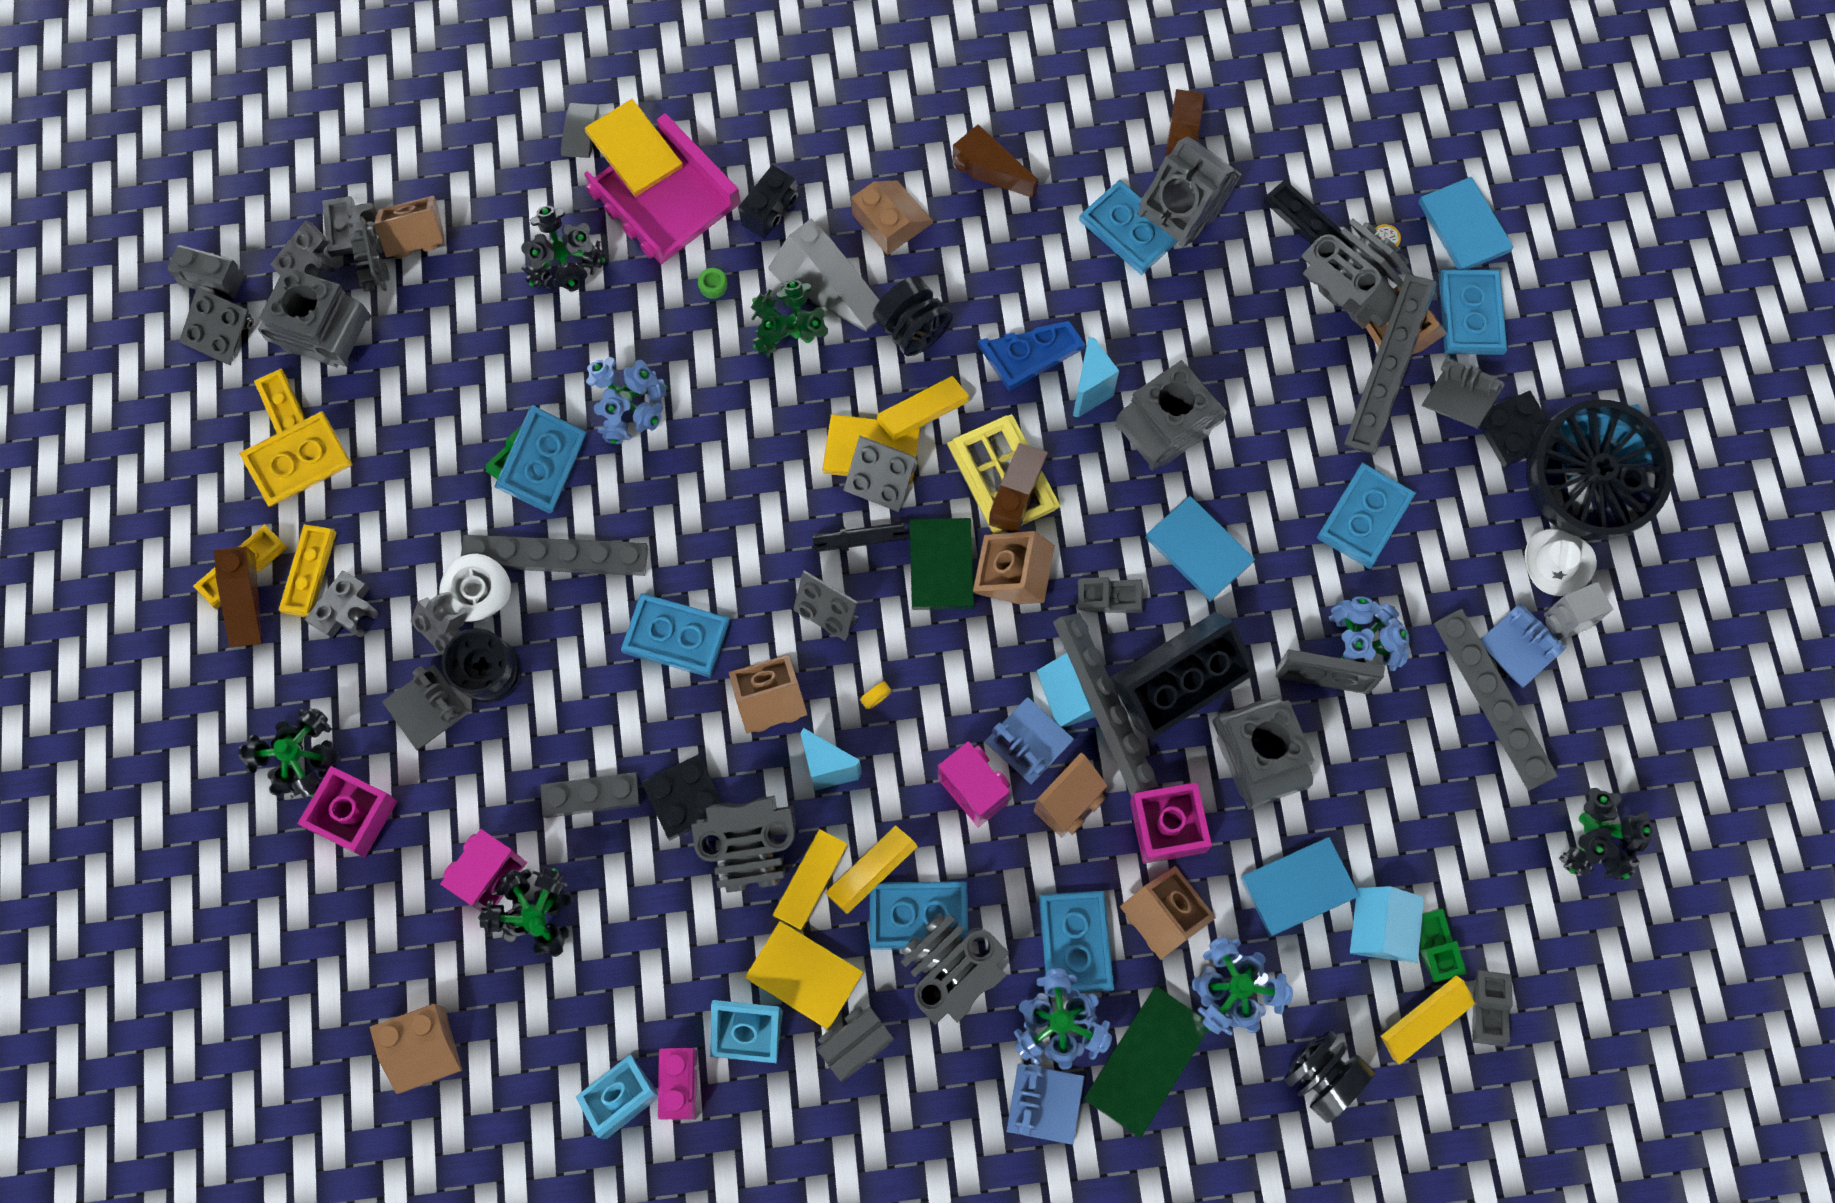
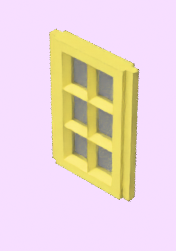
[947,414,1060,534]

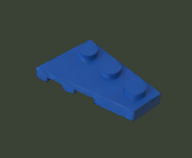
[977,321,1085,391]

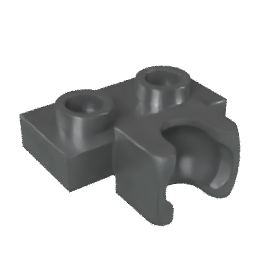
[322,196,378,257]
[270,220,336,278]
[305,570,378,638]
[410,592,468,656]

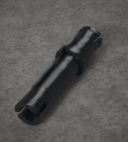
[812,521,906,553]

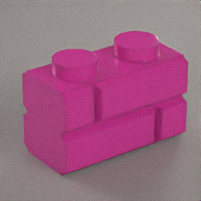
[658,1048,697,1120]

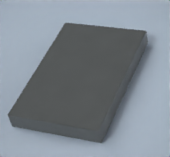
[1276,649,1385,695]

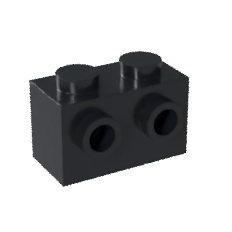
[738,165,798,239]

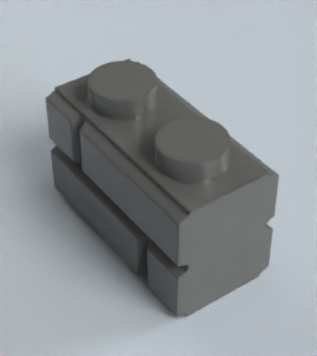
[167,245,244,299]
[816,1007,894,1083]

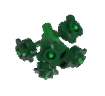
[750,280,828,359]

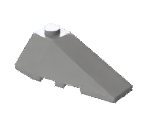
[769,219,880,332]

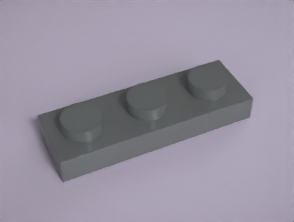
[540,772,641,818]

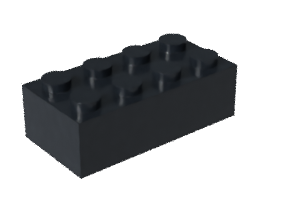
[1111,612,1257,740]

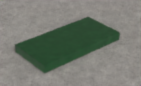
[1083,986,1208,1139]

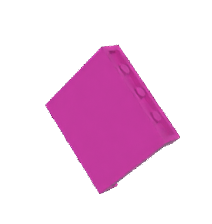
[584,113,741,264]

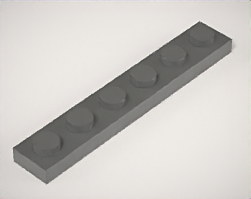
[1344,273,1437,455]
[461,535,648,576]
[1433,609,1558,791]
[1053,613,1158,797]

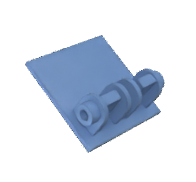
[1480,603,1567,688]
[985,697,1074,785]
[1006,1063,1084,1145]

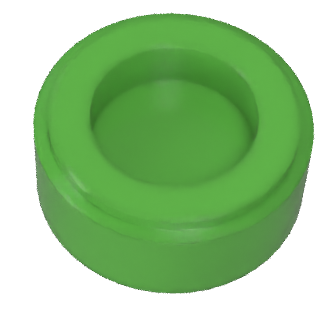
[698,268,728,299]

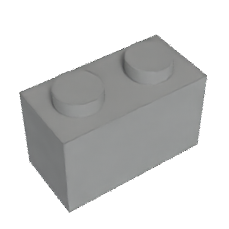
[1544,582,1614,641]

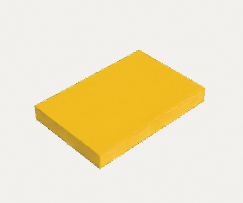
[585,99,683,197]
[239,411,353,508]
[822,414,920,484]
[745,921,864,1031]

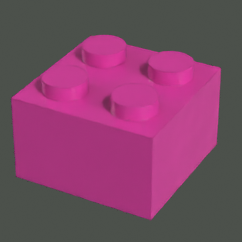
[938,741,1010,828]
[297,766,397,858]
[1130,782,1212,864]
[440,829,528,911]

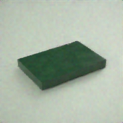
[910,518,974,610]

